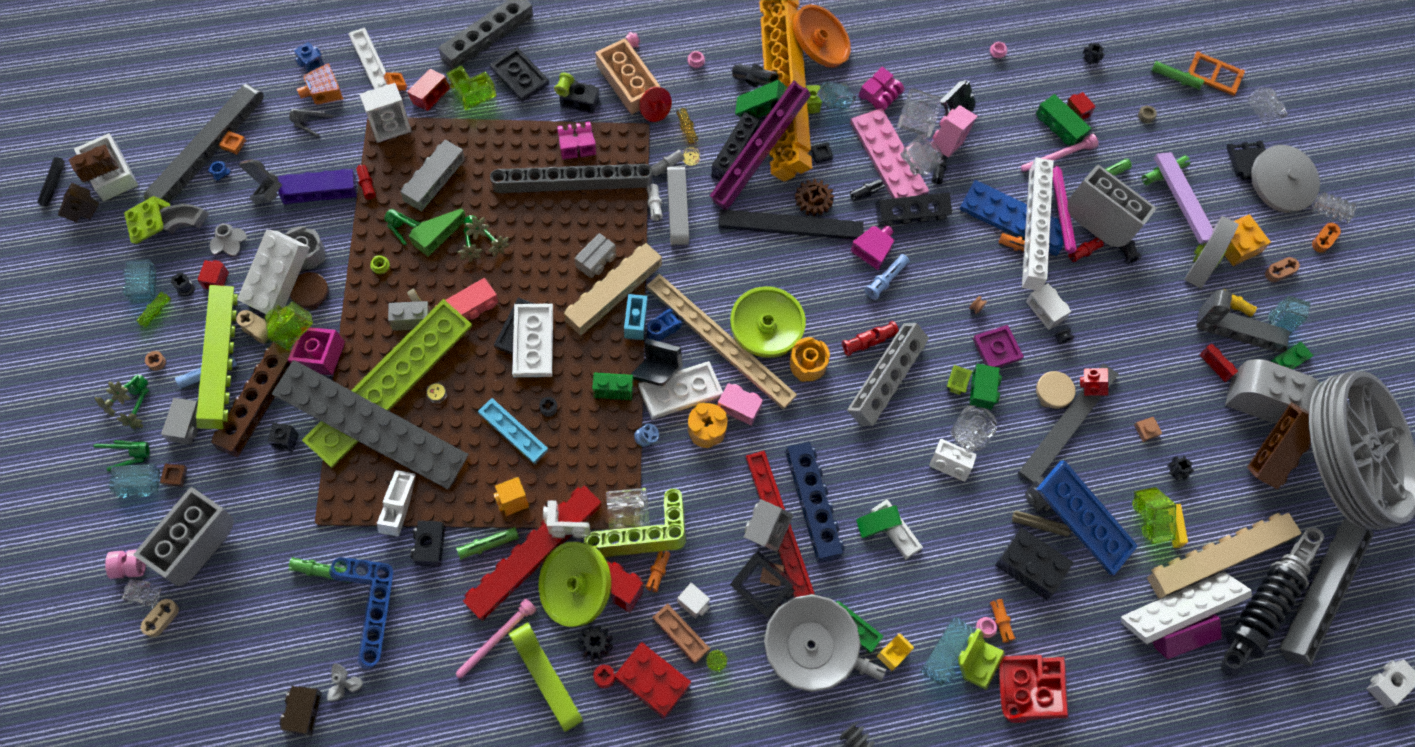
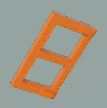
[1188,51,1245,96]

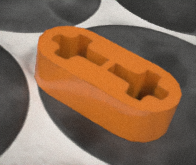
[1312,223,1341,253]

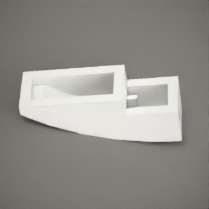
[377,470,416,537]

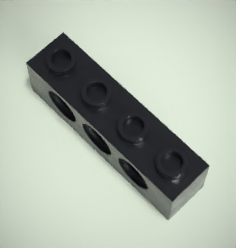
[711,112,760,180]
[875,192,952,226]

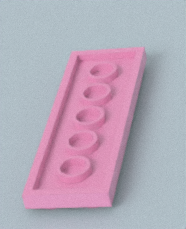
[850,108,929,198]

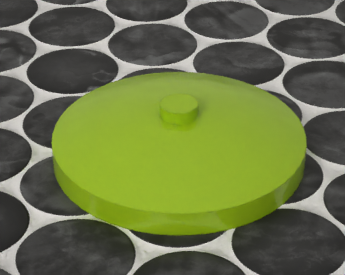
[730,286,806,358]
[538,542,611,627]

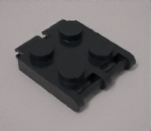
[940,80,976,116]
[1227,140,1266,180]

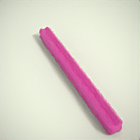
[1052,166,1076,254]

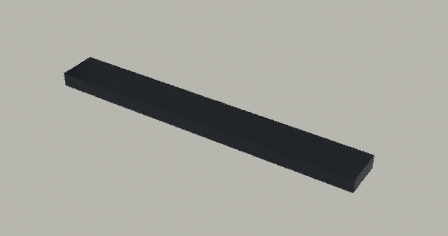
[718,209,864,240]

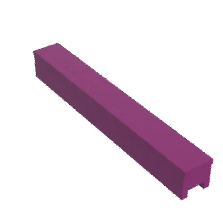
[710,80,811,210]

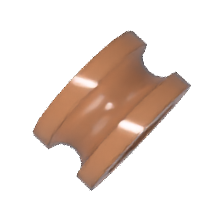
[969,296,987,314]
[145,351,166,371]

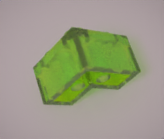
[446,66,496,111]
[265,301,313,350]
[1132,487,1176,544]

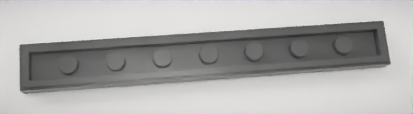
[1018,363,1119,484]

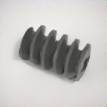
[839,721,875,747]

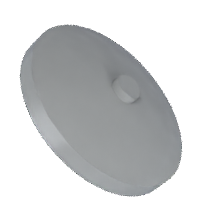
[1252,145,1320,213]

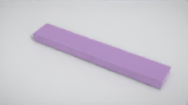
[1154,152,1213,244]

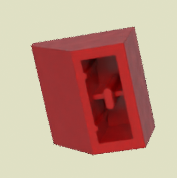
[607,561,643,613]

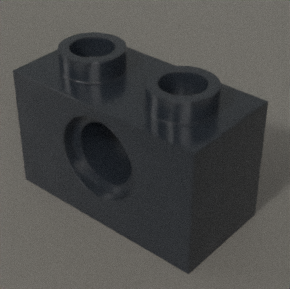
[559,81,599,114]
[410,521,446,567]

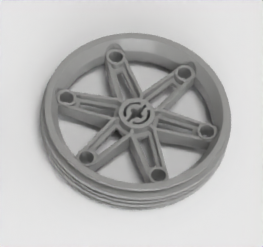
[1309,371,1415,530]

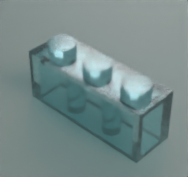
[920,616,976,686]

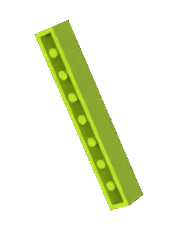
[196,285,238,429]

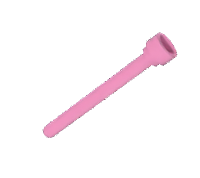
[1021,134,1098,172]
[456,598,537,678]

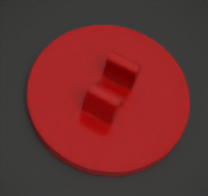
[639,87,672,122]

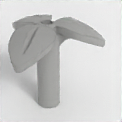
[327,663,363,701]

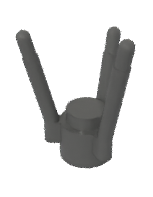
[289,108,333,137]

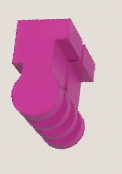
[858,66,904,111]
[557,122,596,160]

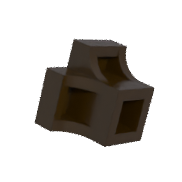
[58,182,99,223]

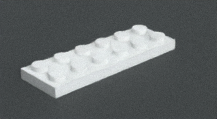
[1121,571,1252,644]

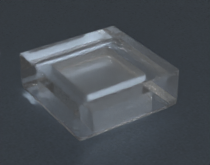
[436,97,456,116]

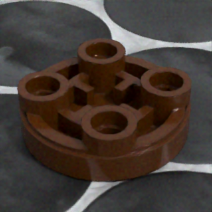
[290,272,330,310]

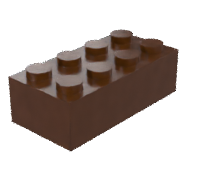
[1247,402,1311,490]

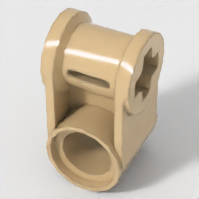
[236,310,276,344]

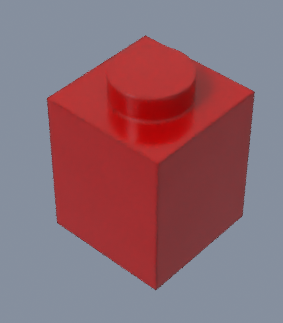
[1067,92,1096,120]
[197,260,229,290]

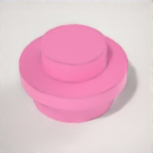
[626,31,640,48]
[990,42,1007,58]
[688,51,705,68]
[976,617,997,638]

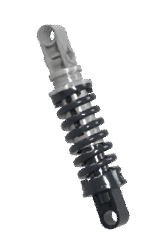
[1221,528,1324,676]

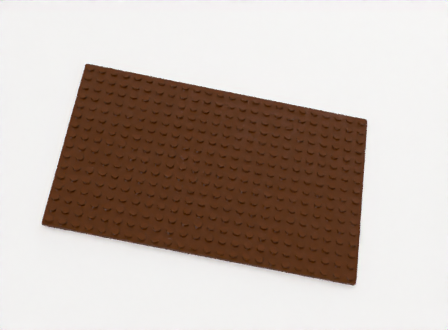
[315,117,650,530]

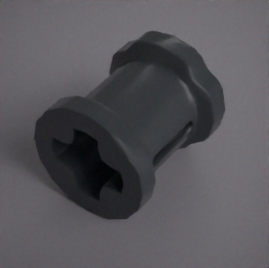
[1119,240,1142,264]
[171,273,195,296]

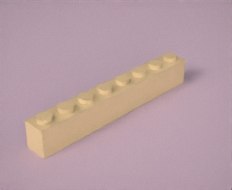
[1146,512,1302,599]

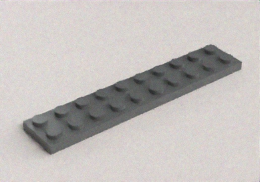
[272,360,469,490]

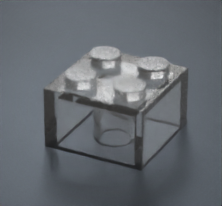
[897,88,942,137]

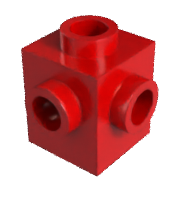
[1080,368,1109,396]

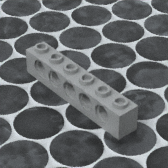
[847,323,929,426]

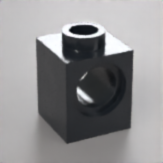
[268,423,298,452]

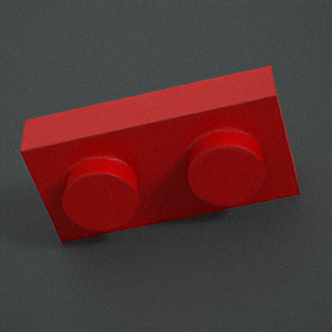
[1199,343,1238,383]

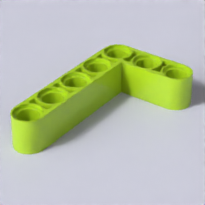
[584,488,686,557]
[509,622,584,732]

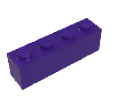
[278,169,357,204]

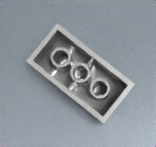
[1067,164,1157,247]
[1225,359,1320,424]
[133,487,234,586]

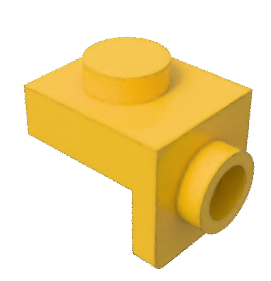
[877,633,914,671]

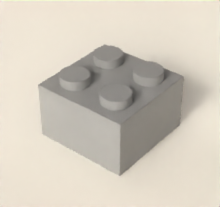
[744,499,794,552]

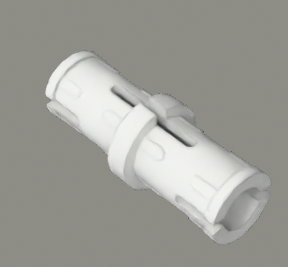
[647,184,663,221]

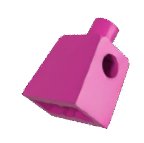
[851,226,894,270]

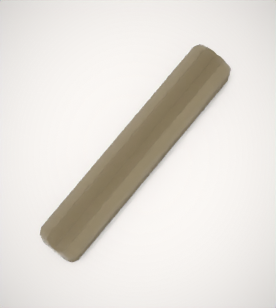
[1012,511,1071,537]

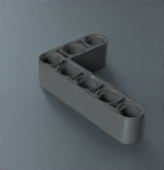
[1196,290,1290,352]

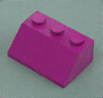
[1152,614,1222,659]

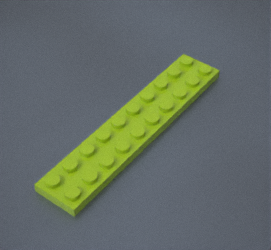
[302,299,472,468]

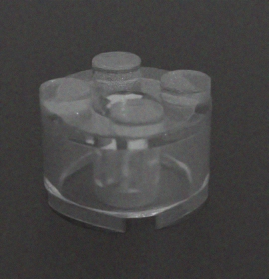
[900,134,943,176]
[951,406,997,453]

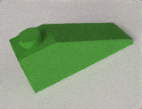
[409,209,466,256]

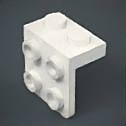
[543,501,591,538]

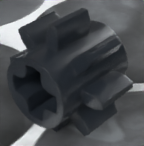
[1082,43,1105,64]
[1167,456,1194,480]

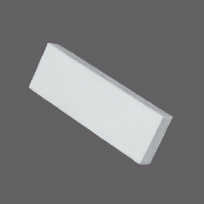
[870,499,923,560]

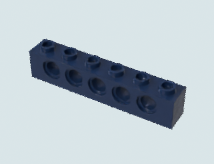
[785,441,845,564]

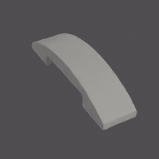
[1184,216,1239,289]

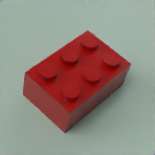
[614,642,691,720]

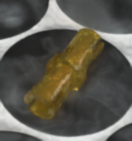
[676,108,698,144]

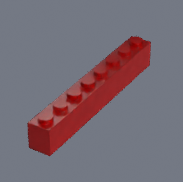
[463,485,602,622]

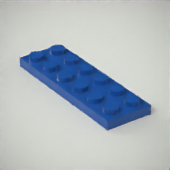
[959,180,1064,257]
[1036,461,1138,575]

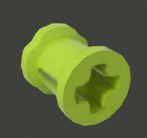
[554,72,575,97]

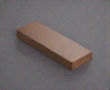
[652,603,710,664]

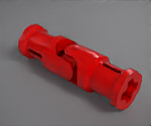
[841,321,899,356]

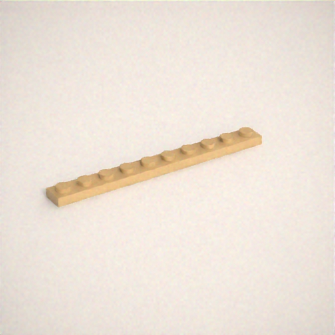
[647,274,797,410]

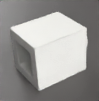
[677,583,710,619]

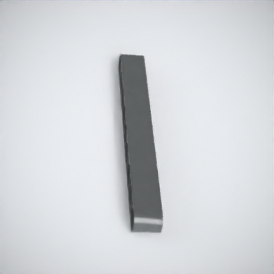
[144,84,264,203]
[490,164,653,193]

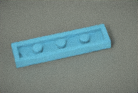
[478,398,548,464]

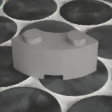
[160,204,210,234]

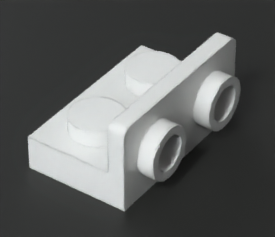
[929,439,977,481]

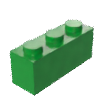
[735,80,788,118]
[1035,94,1091,147]

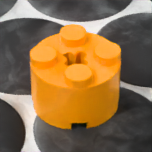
[789,337,830,382]
[688,403,727,448]

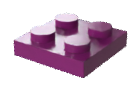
[972,325,1024,367]

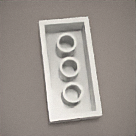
[237,229,310,316]

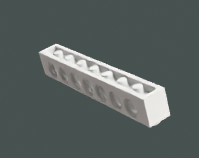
[1022,158,1053,291]

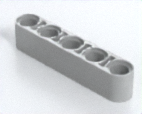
[667,166,689,246]

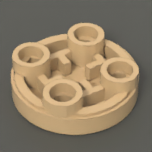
[1036,371,1076,409]

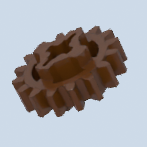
[795,179,834,217]

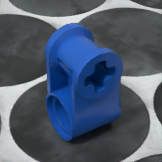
[647,309,683,342]

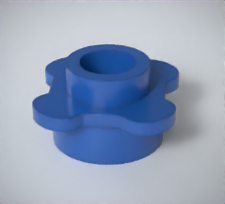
[208,161,231,181]

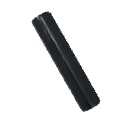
[37,157,65,207]

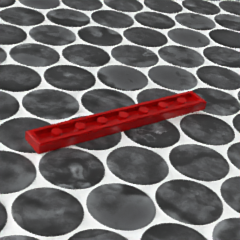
[746,450,815,598]

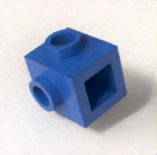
[294,42,324,73]

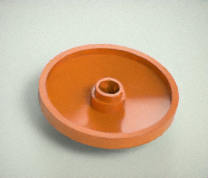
[793,4,851,67]

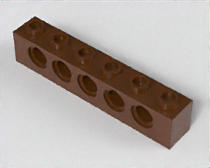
[211,342,291,458]

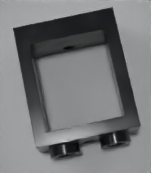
[730,552,797,617]

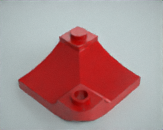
[999,655,1068,723]

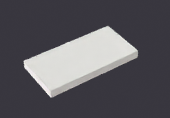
[513,304,553,377]
[638,361,723,420]

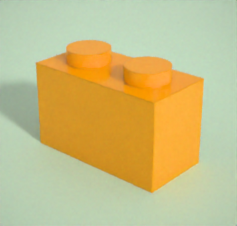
[494,477,529,516]

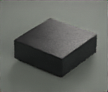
[811,142,833,163]

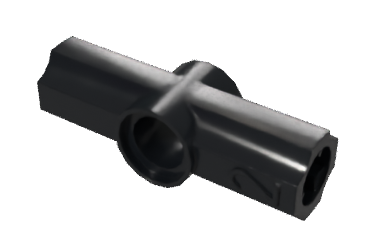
[732,64,779,88]

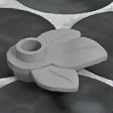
[210,223,247,256]

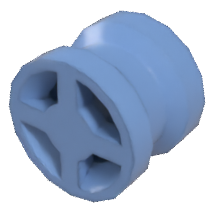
[634,424,659,447]

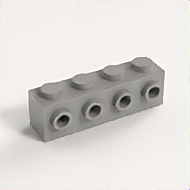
[401,140,465,212]

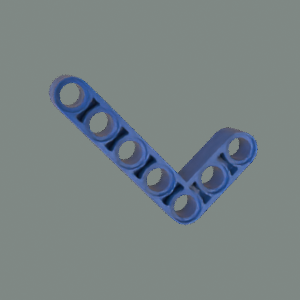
[329,557,393,669]

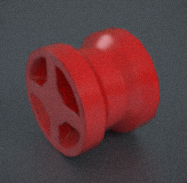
[593,664,615,689]

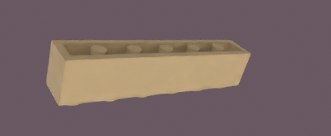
[564,243,662,336]

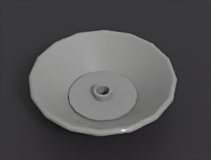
[764,594,861,692]

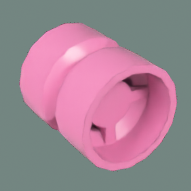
[105,550,146,579]

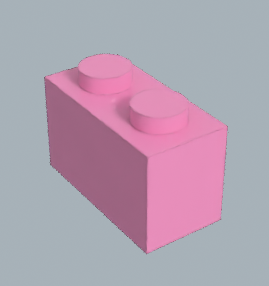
[717,383,763,426]

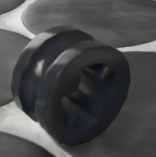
[1055,328,1074,345]
[539,397,557,417]

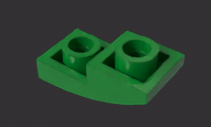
[856,505,902,538]

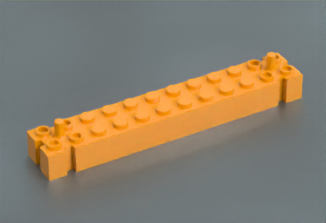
[759,0,812,182]

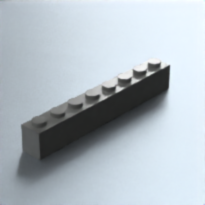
[1280,519,1374,666]

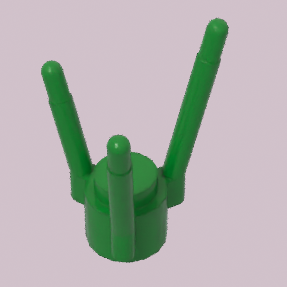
[384,209,421,245]
[93,440,150,471]

